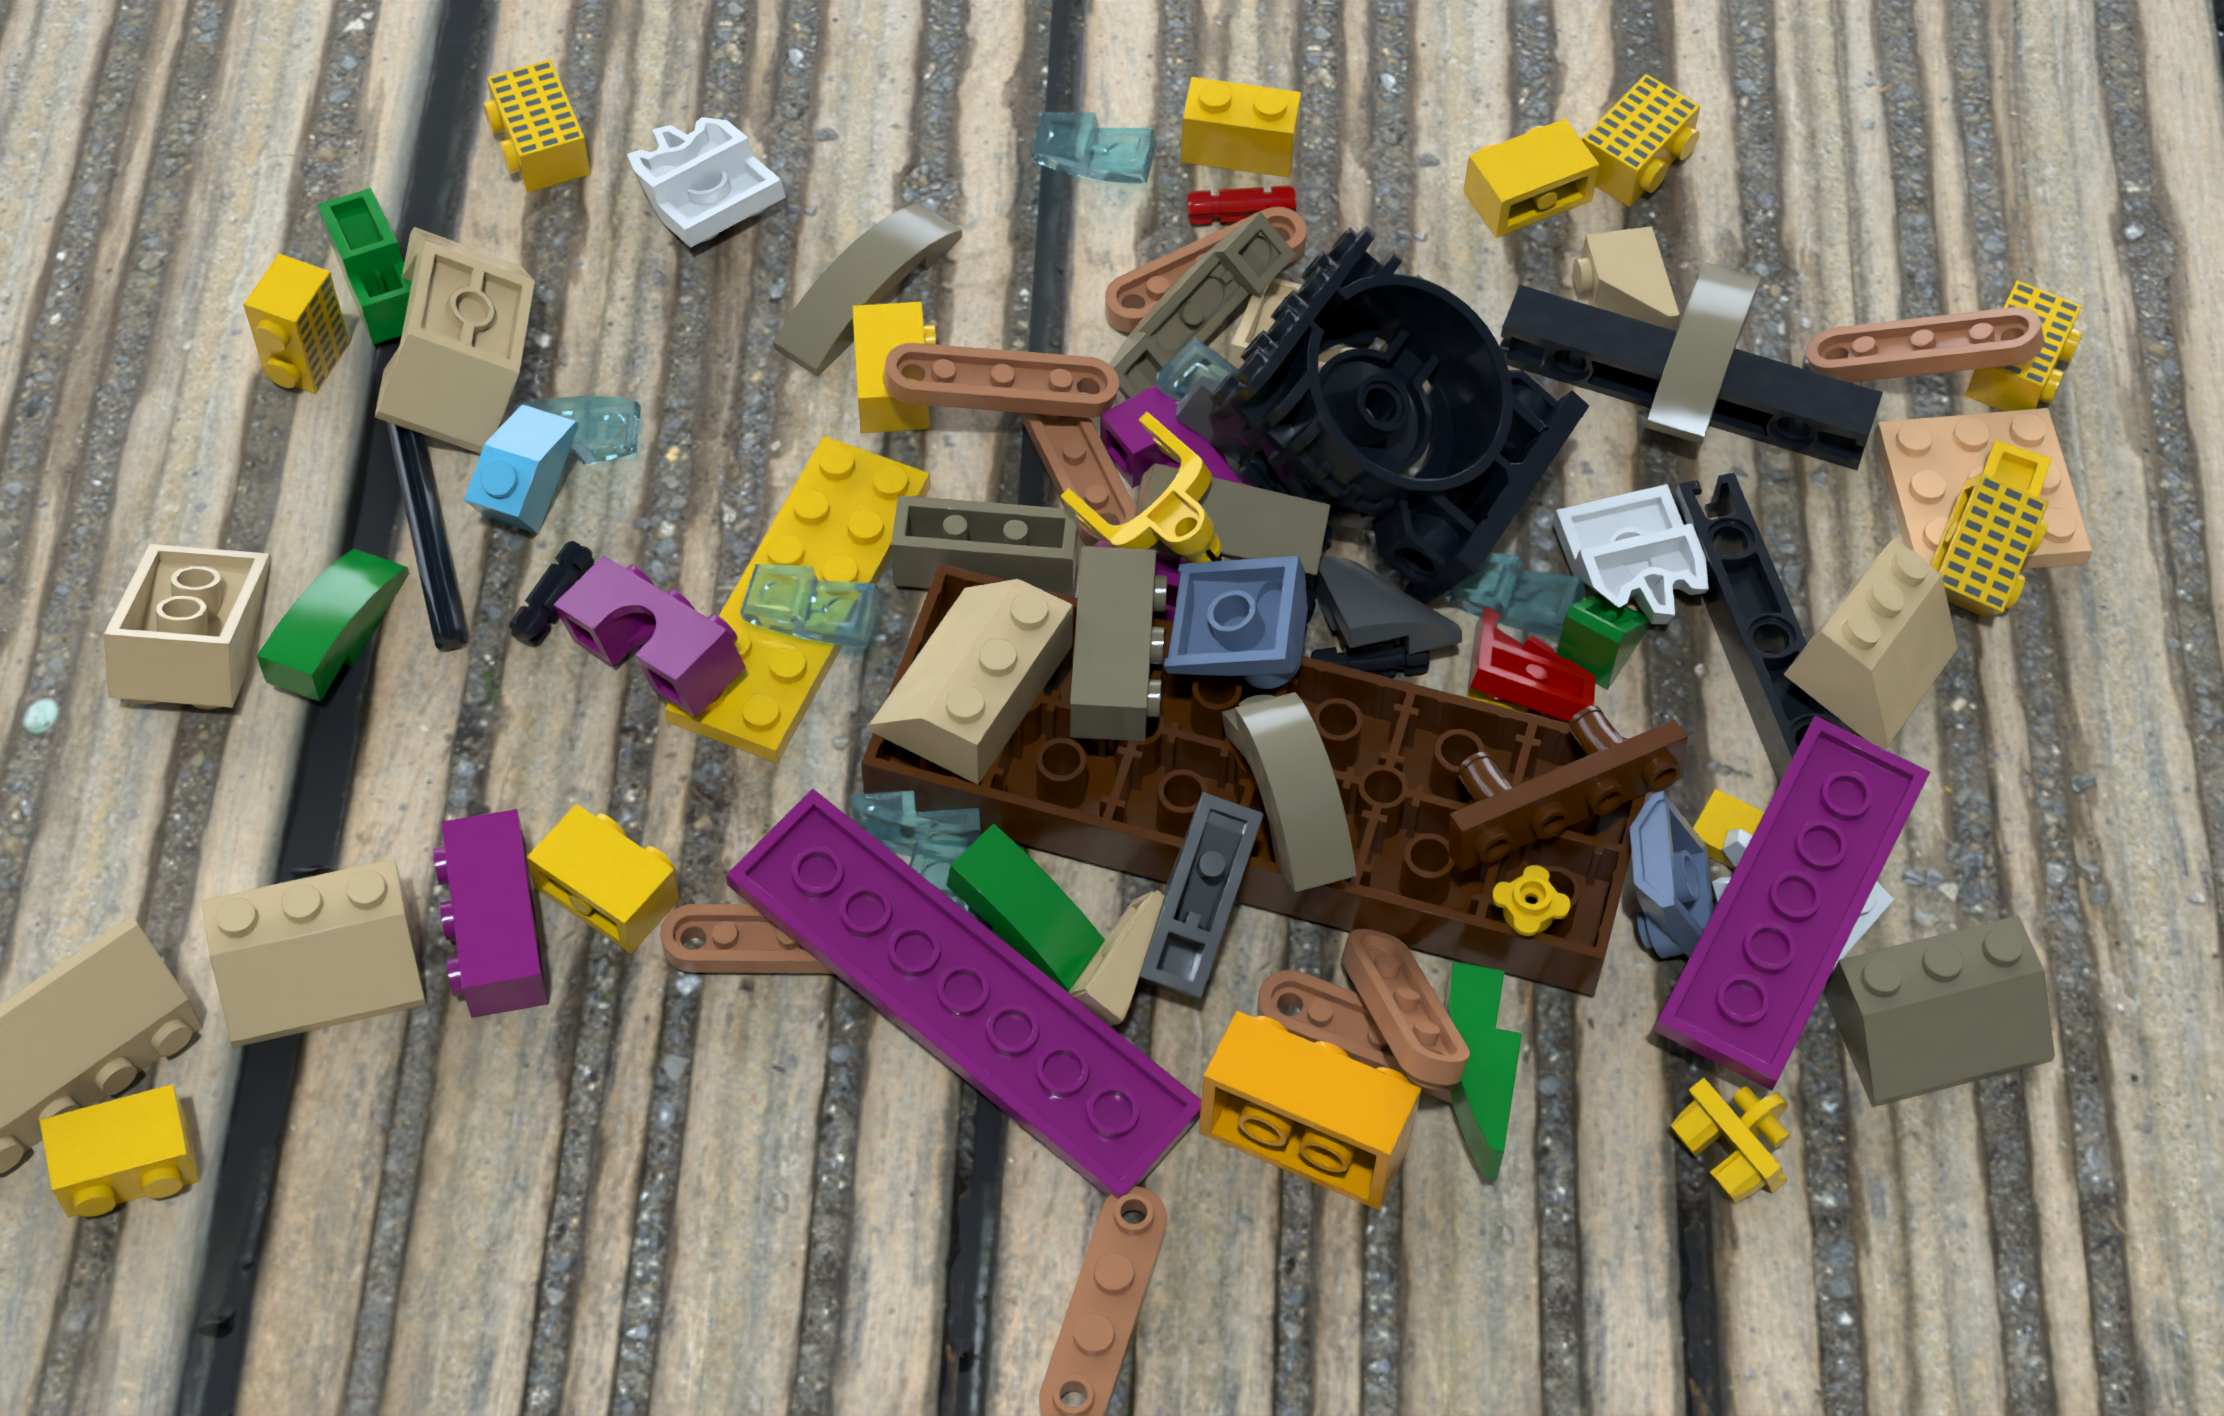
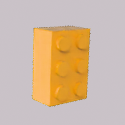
[1199,1010,1421,1211]

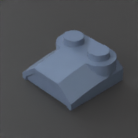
[1164,556,1308,689]
[1629,791,1714,959]

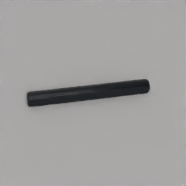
[386,421,468,652]

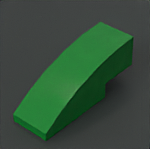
[317,188,412,345]
[257,549,409,702]
[946,823,1105,992]
[1445,962,1522,1180]

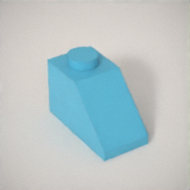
[464,405,579,534]

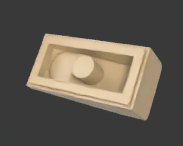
[1068,890,1165,1027]

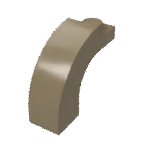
[1222,692,1357,892]

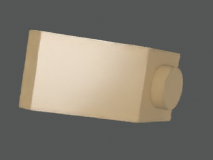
[1573,226,1680,331]

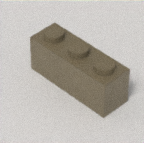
[1134,463,1330,582]
[891,495,1079,597]
[1070,546,1167,741]

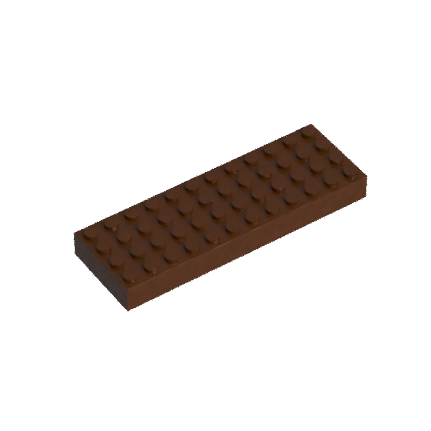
[861,563,1646,995]

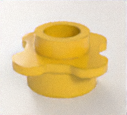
[1492,865,1570,936]

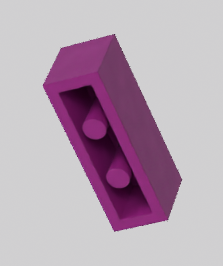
[433,809,548,1018]

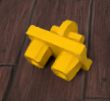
[1670,1077,1790,1204]

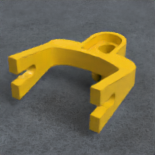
[1060,412,1222,563]

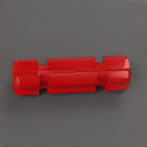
[1186,185,1297,225]

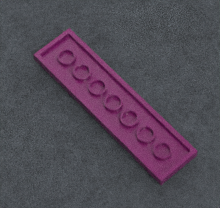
[726,788,1201,1199]

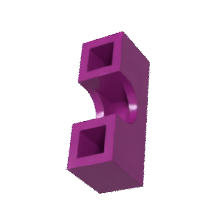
[1100,383,1246,489]
[553,556,746,718]

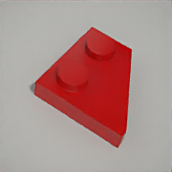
[1470,607,1596,722]

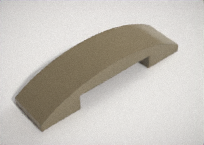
[773,203,963,377]
[1109,212,1296,400]
[1646,262,1761,444]

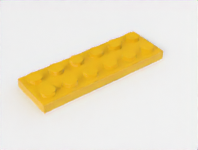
[665,435,931,764]

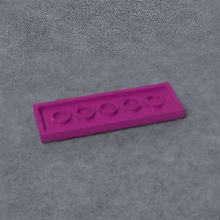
[1653,715,1930,1091]

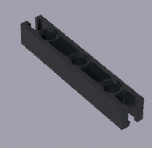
[1500,284,1883,470]
[1674,472,1844,784]

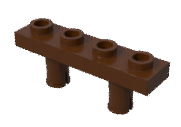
[1449,706,1688,872]

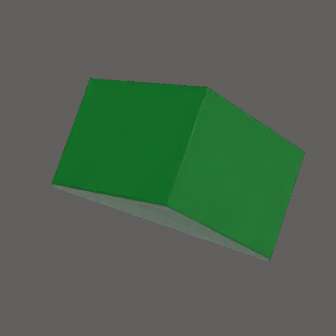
[1557,594,1651,690]

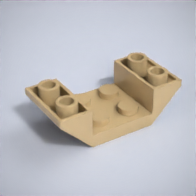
[375,227,535,454]

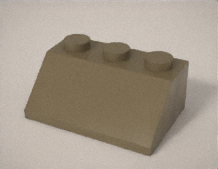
[1824,915,2055,1107]

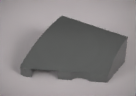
[1314,557,1462,654]

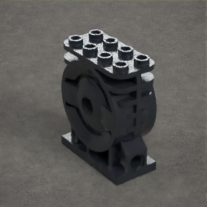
[1209,226,1590,605]

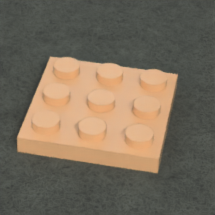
[1874,408,2092,570]

